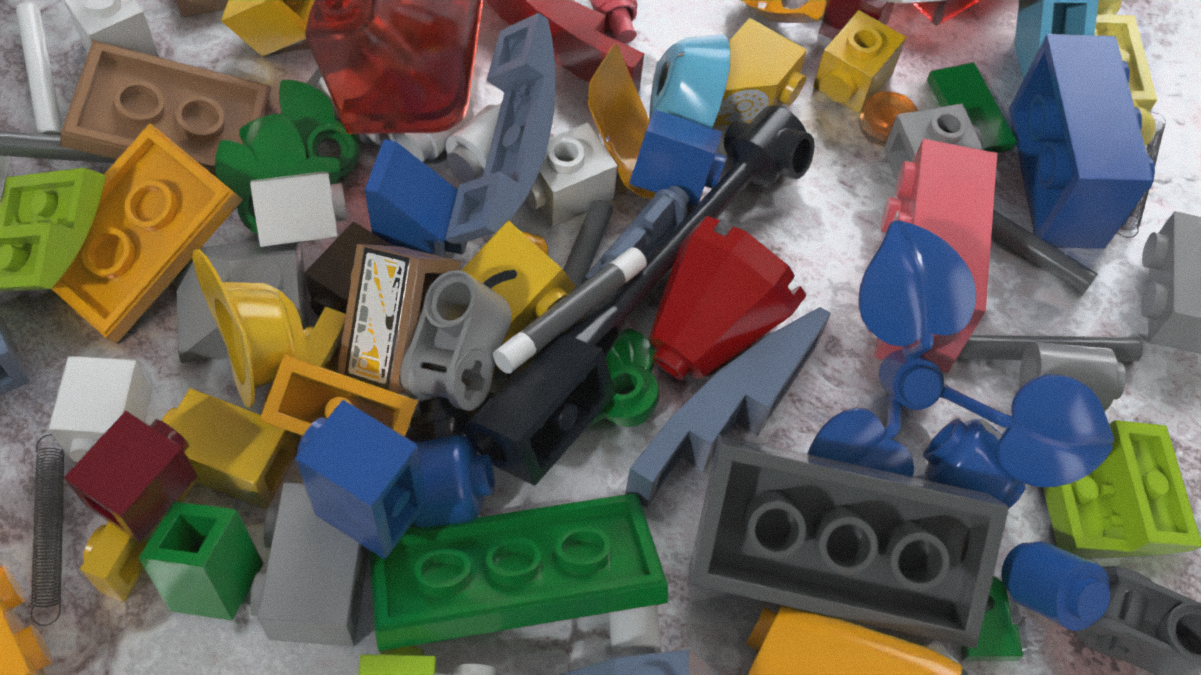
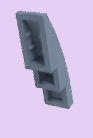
[625,307,831,508]

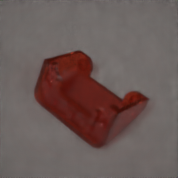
[305,0,483,134]

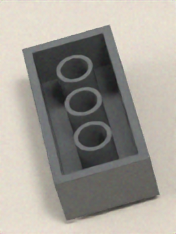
[690,435,1009,649]

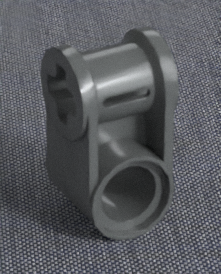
[1076,566,1201,675]

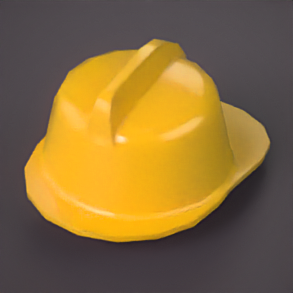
[192,249,309,408]

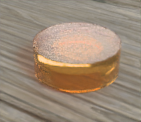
[859,91,918,147]

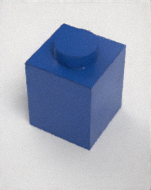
[629,109,727,206]

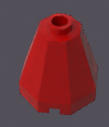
[648,216,807,380]

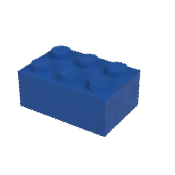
[1009,34,1155,249]

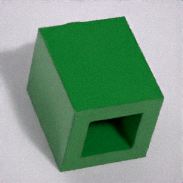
[138,501,264,621]

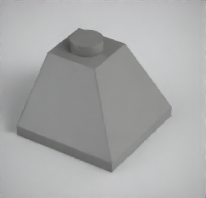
[176,240,309,363]

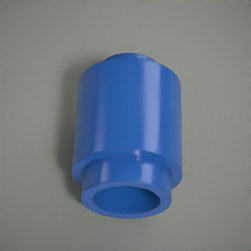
[1001,541,1110,631]

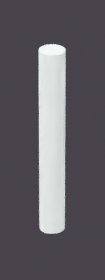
[16,1,62,135]

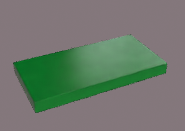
[369,493,668,651]

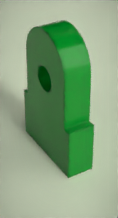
[961,575,1023,661]

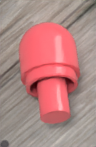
[590,0,637,44]

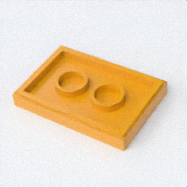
[51,123,243,343]

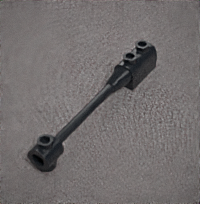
[464,106,815,486]

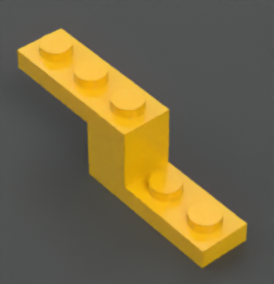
[80,307,346,602]

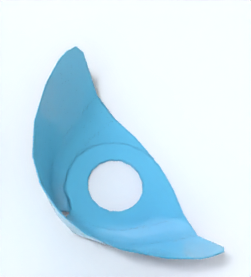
[650,34,730,129]

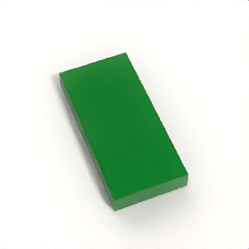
[927,62,1017,153]

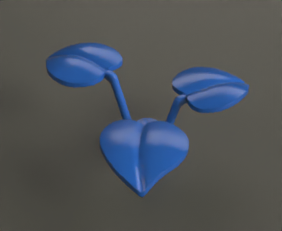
[807,220,1114,487]

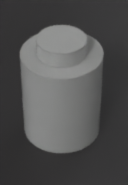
[1019,341,1126,411]

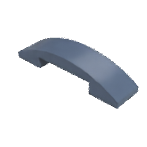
[445,13,556,245]

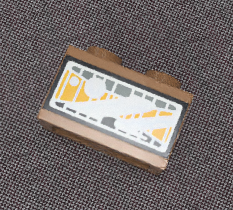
[337,244,461,394]

